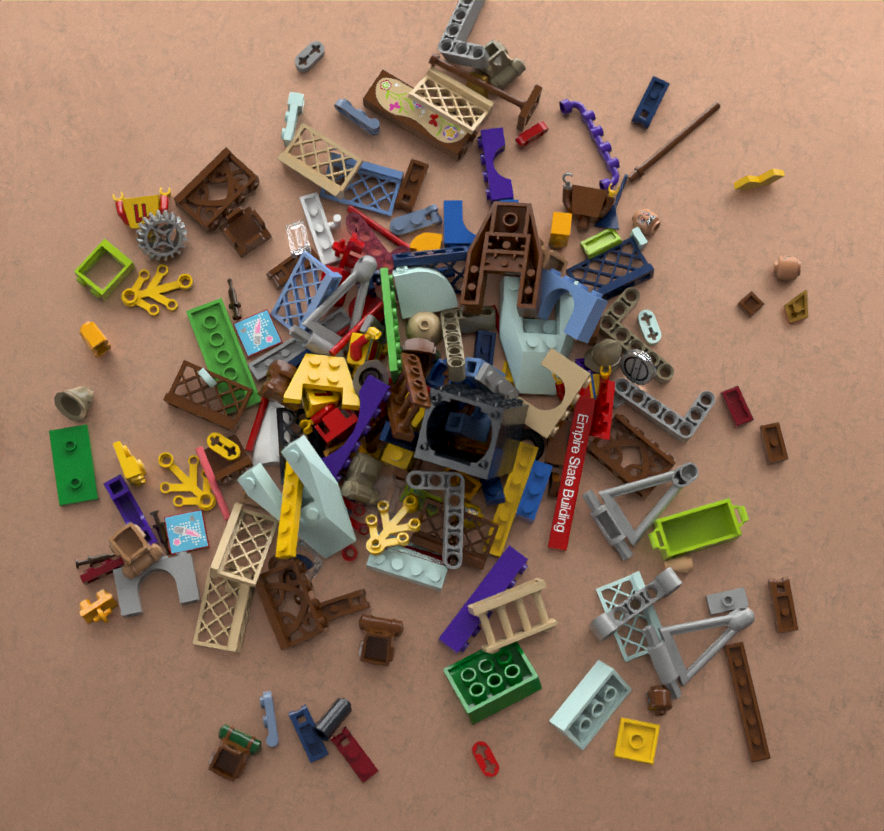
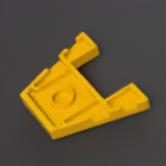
[283,353,360,410]

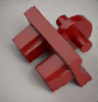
[332,233,365,269]

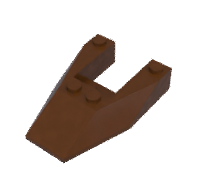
[459,201,543,318]

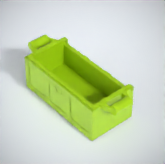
[648,498,749,561]

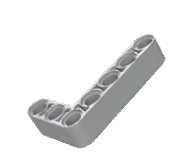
[438,0,490,69]
[614,378,715,442]
[406,471,465,569]

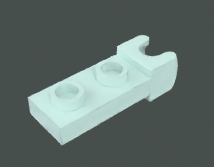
[281,92,305,147]

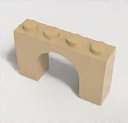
[518,348,592,439]

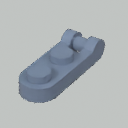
[334,99,380,136]
[390,204,443,237]
[260,691,279,748]

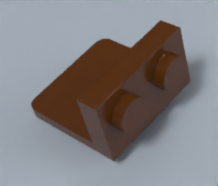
[204,435,253,485]

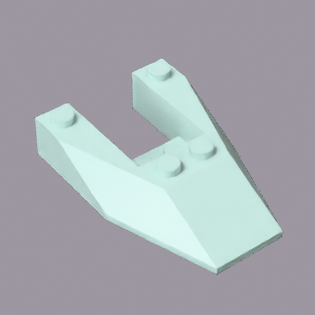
[499,276,579,396]
[237,435,356,559]

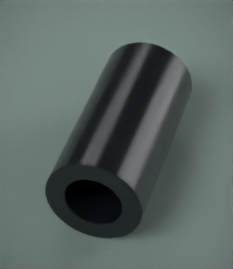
[312,698,352,741]

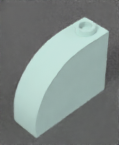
[392,266,458,319]

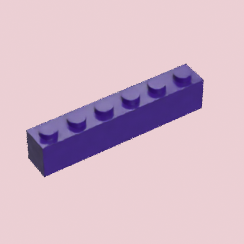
[438,545,528,655]

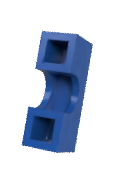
[514,460,553,524]

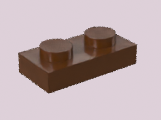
[759,422,789,464]

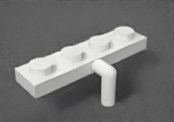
[299,192,342,266]

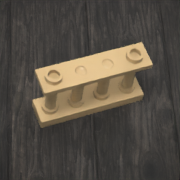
[467,578,559,654]

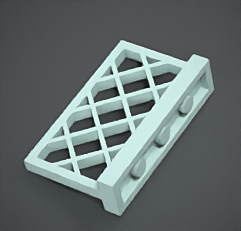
[596,571,662,662]

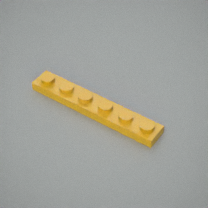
[482,441,539,557]
[275,460,304,559]

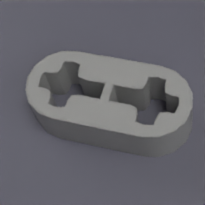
[295,41,325,72]

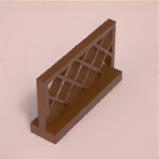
[163,360,254,433]
[410,497,500,570]

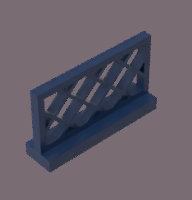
[566,237,654,301]
[392,246,468,301]

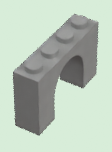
[113,552,202,618]

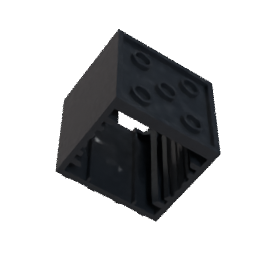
[414,382,529,480]

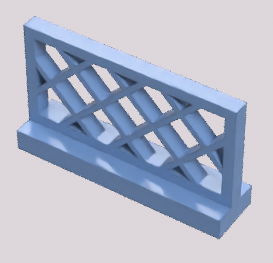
[320,152,404,217]
[270,251,343,341]

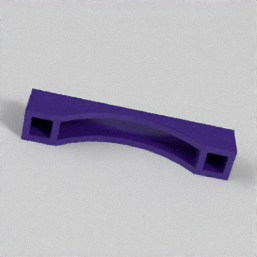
[321,375,392,483]

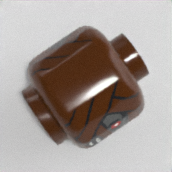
[646,685,672,716]

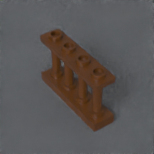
[385,353,431,442]

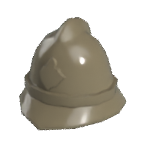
[584,339,622,374]
[352,360,389,397]
[54,386,94,421]

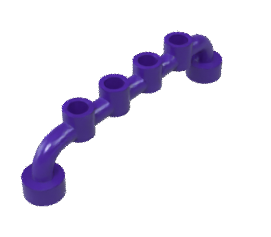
[559,98,620,194]

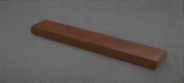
[723,642,771,763]

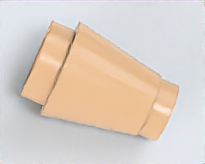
[664,554,693,573]

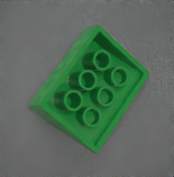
[443,641,542,725]

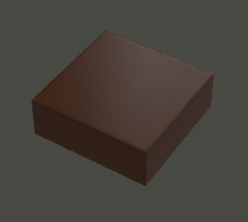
[737,291,764,318]

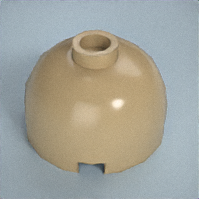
[406,312,442,346]

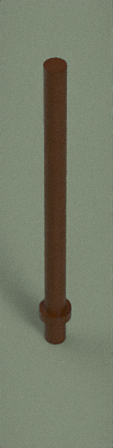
[627,102,721,182]

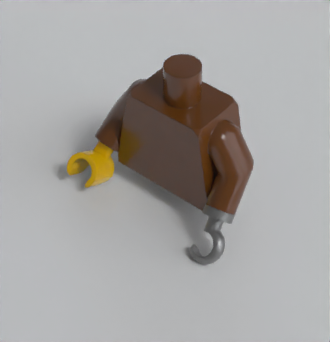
[562,172,620,231]

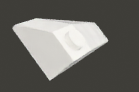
[252,401,291,467]

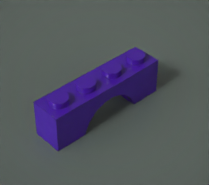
[477,127,514,206]
[103,474,160,546]

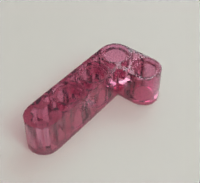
[346,213,411,275]

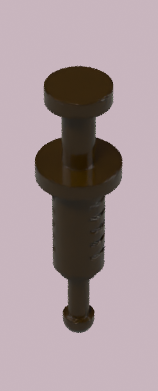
[227,278,242,320]
[150,510,170,555]
[75,553,115,569]

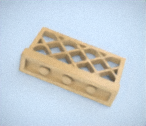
[408,66,494,135]
[277,123,364,200]
[209,503,279,587]
[193,567,255,654]

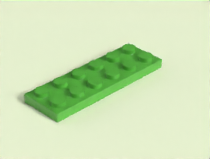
[380,267,403,383]
[186,298,261,415]

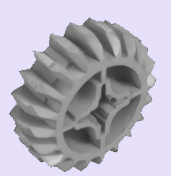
[136,210,188,261]

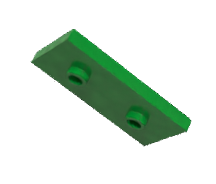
[49,424,99,507]

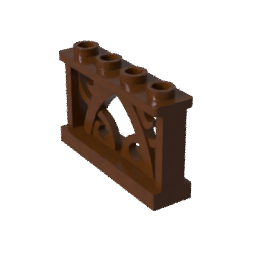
[173,147,260,233]
[586,413,676,500]
[252,559,329,651]

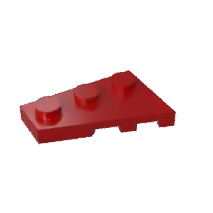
[589,379,615,440]

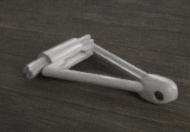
[289,255,377,372]
[582,462,699,560]
[643,607,755,700]

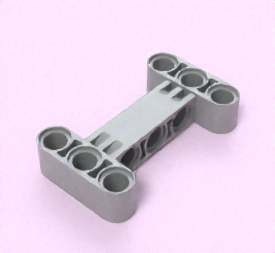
[589,567,682,643]

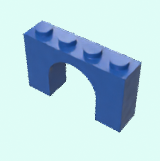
[443,200,519,250]

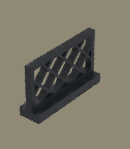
[276,407,325,485]

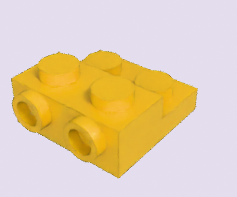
[112,441,147,487]

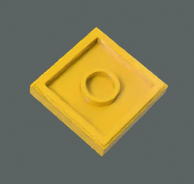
[614,717,660,765]

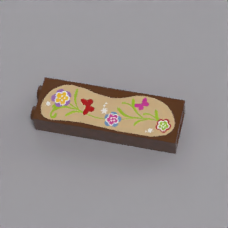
[363,69,478,161]

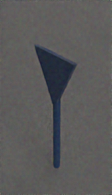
[594,174,628,230]

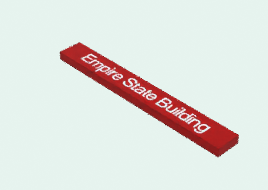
[547,396,596,551]

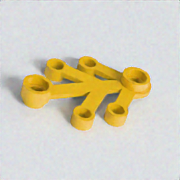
[121,264,193,317]
[158,452,216,511]
[366,495,421,555]

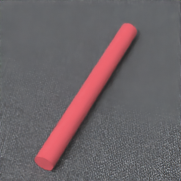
[195,446,231,521]

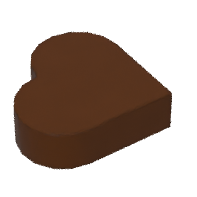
[547,472,560,498]

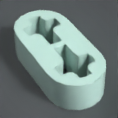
[637,310,662,346]

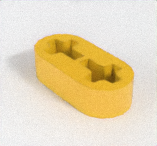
[207,432,241,461]

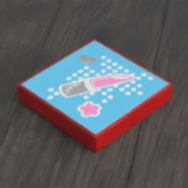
[233,309,283,359]
[164,509,210,556]

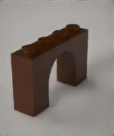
[487,418,572,469]

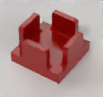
[315,408,358,449]

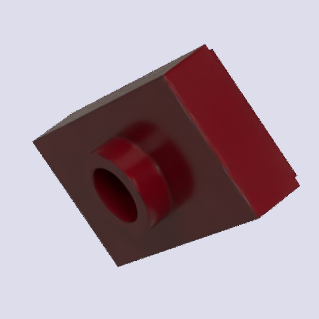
[720,386,754,428]

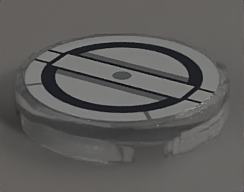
[620,349,656,385]

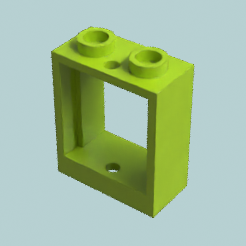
[74,239,135,300]

